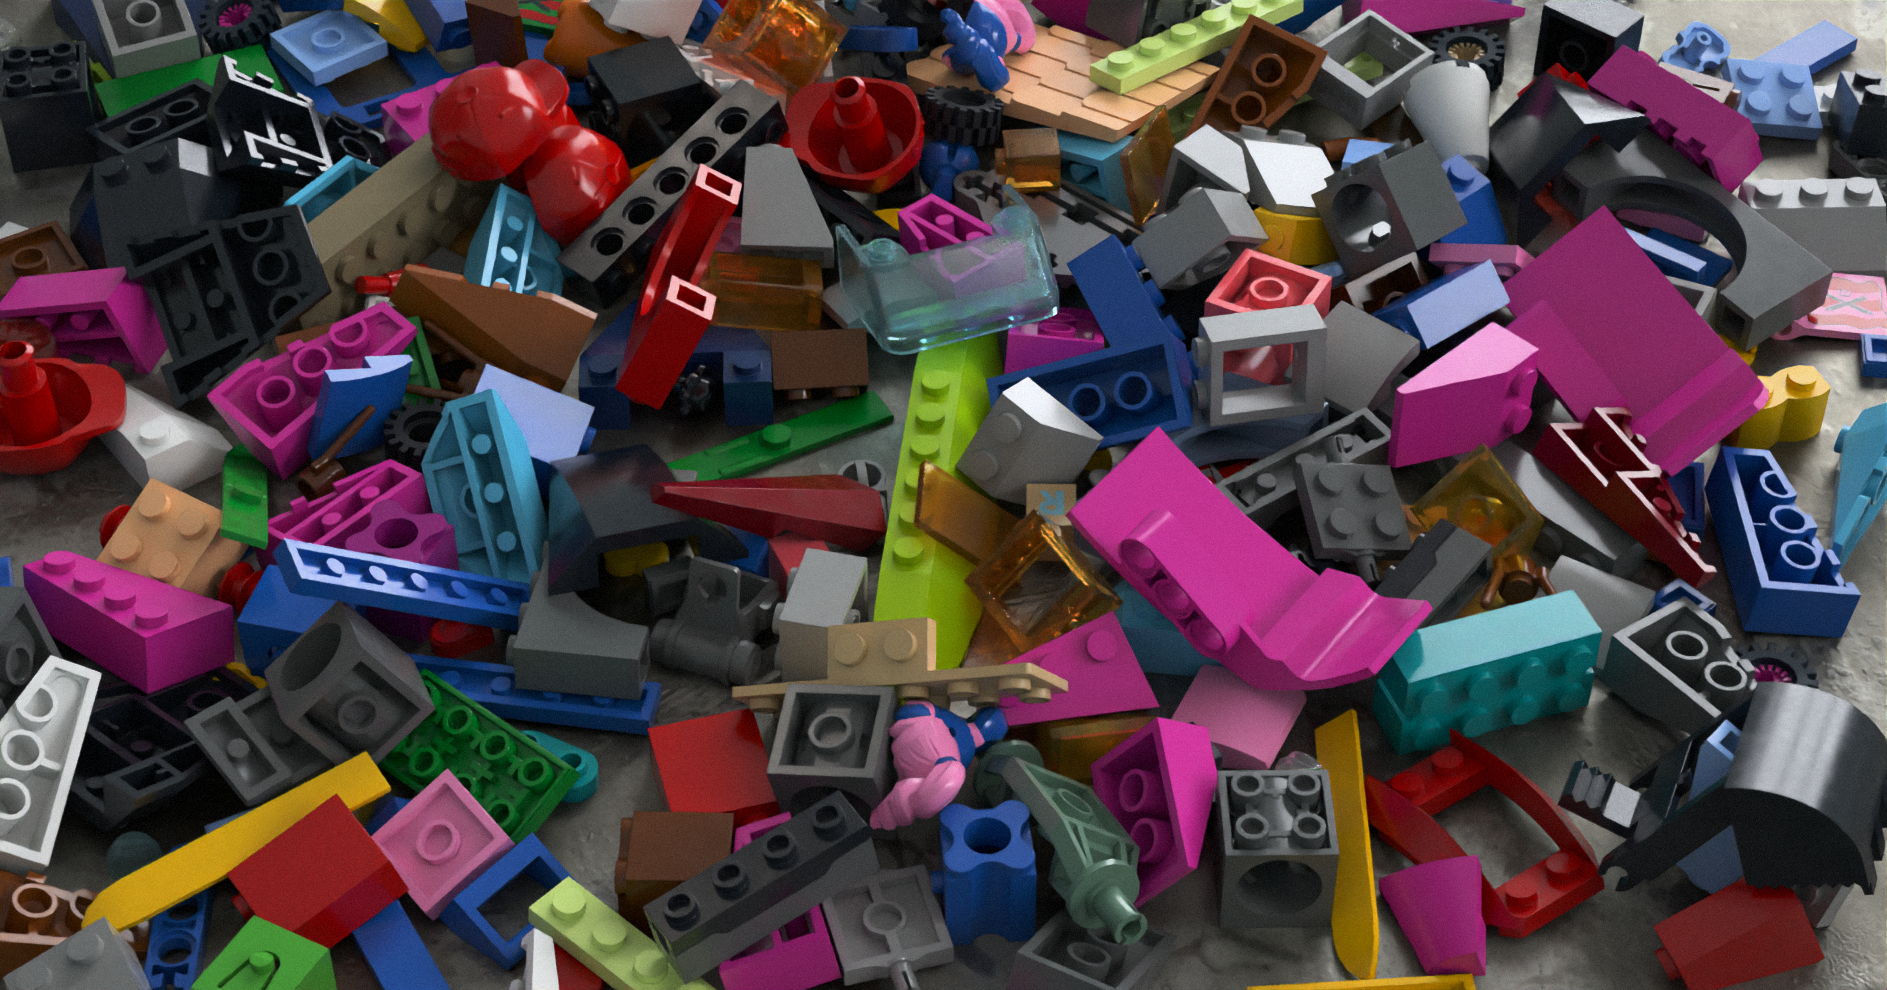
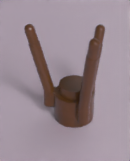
[405,320,497,402]
[294,405,375,502]
[1480,554,1558,609]

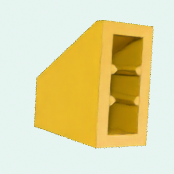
[1253,206,1338,265]

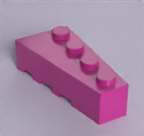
[23,551,235,694]

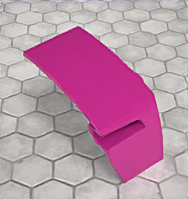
[1503,205,1770,478]
[1065,426,1434,690]

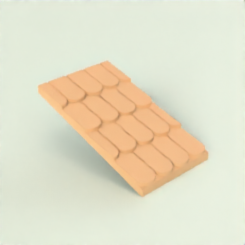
[906,23,1220,143]

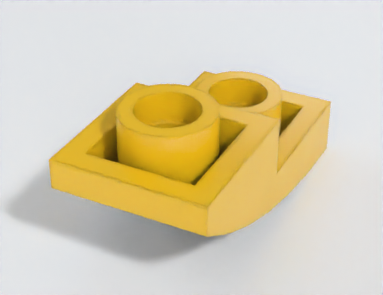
[343,0,430,53]

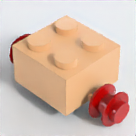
[96,477,264,616]

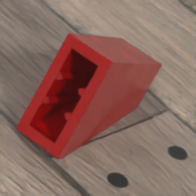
[1653,877,1825,990]

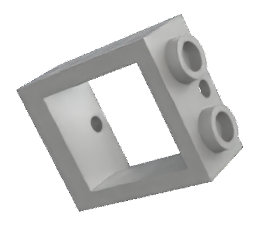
[1306,9,1435,131]
[1191,304,1327,427]

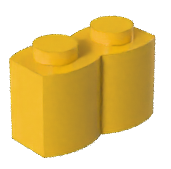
[1724,365,1831,450]

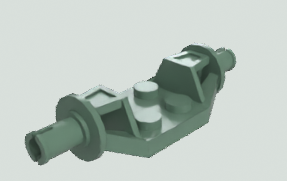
[973,740,1147,945]

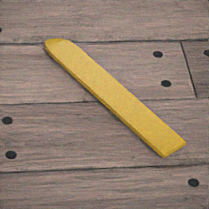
[1314,709,1379,980]
[81,751,391,932]

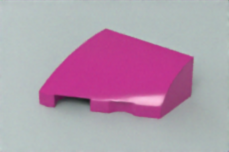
[1379,855,1486,976]

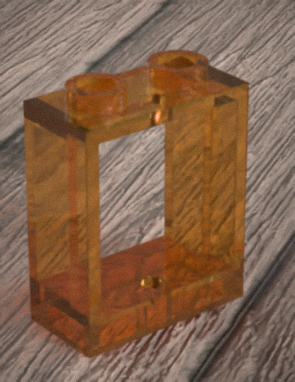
[698,251,823,332]
[964,508,1124,654]

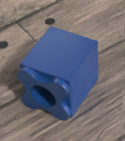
[237,564,368,683]
[930,800,1037,945]

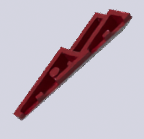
[1531,407,1717,588]
[650,474,887,552]

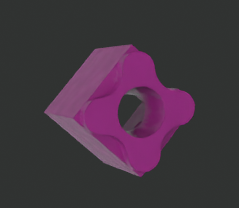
[345,500,460,644]

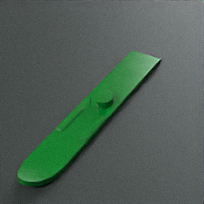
[667,390,894,481]
[220,443,268,550]

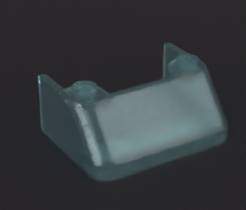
[835,184,1060,355]

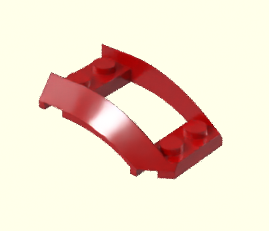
[1364,727,1604,939]

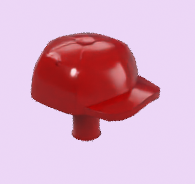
[428,59,570,189]
[777,76,925,194]
[518,104,634,247]
[0,340,127,476]

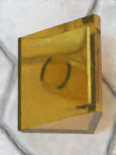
[1409,443,1544,573]
[1036,713,1157,786]

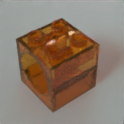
[701,0,849,100]

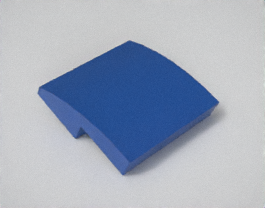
[306,355,413,460]

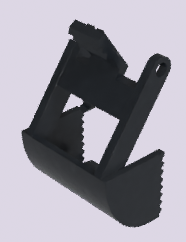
[1557,682,1887,895]

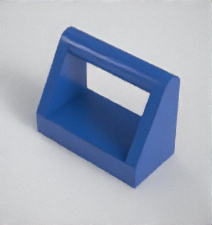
[439,833,576,970]

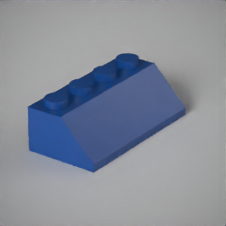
[986,332,1193,451]

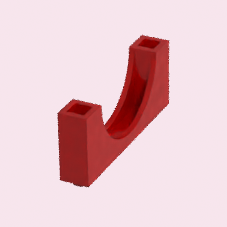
[615,163,742,410]

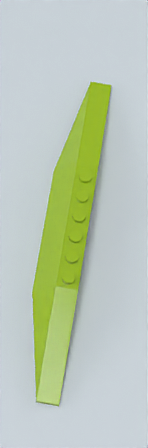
[873,304,1004,670]

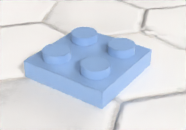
[270,5,389,87]
[1721,58,1823,140]

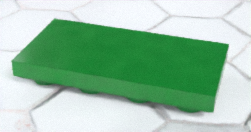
[95,44,284,118]
[376,667,580,845]

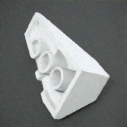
[98,383,233,491]
[0,655,102,877]

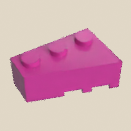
[975,611,1160,728]

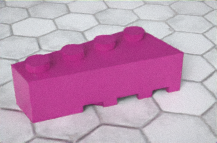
[1587,44,1764,193]

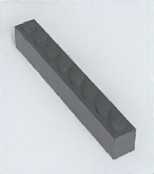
[1328,373,1648,580]

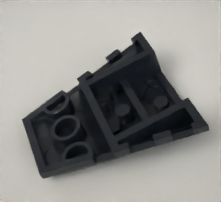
[205,55,392,189]
[1489,71,1652,249]
[114,204,332,411]
[548,443,749,596]

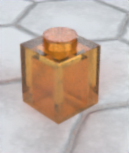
[994,128,1061,194]

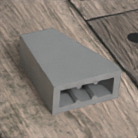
[740,144,835,268]

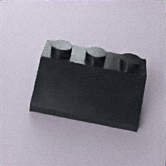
[83,78,213,161]

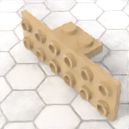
[732,617,1068,722]

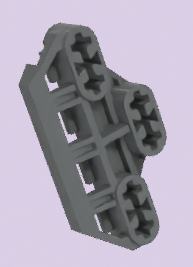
[953,162,1175,308]

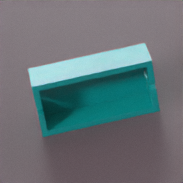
[1372,589,1602,756]

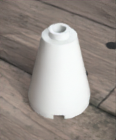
[1402,60,1490,175]

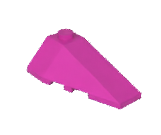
[1341,0,1525,37]
[207,301,418,481]

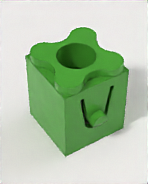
[190,915,337,990]

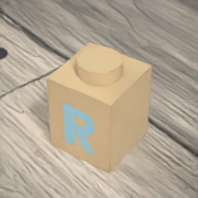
[1025,484,1076,562]

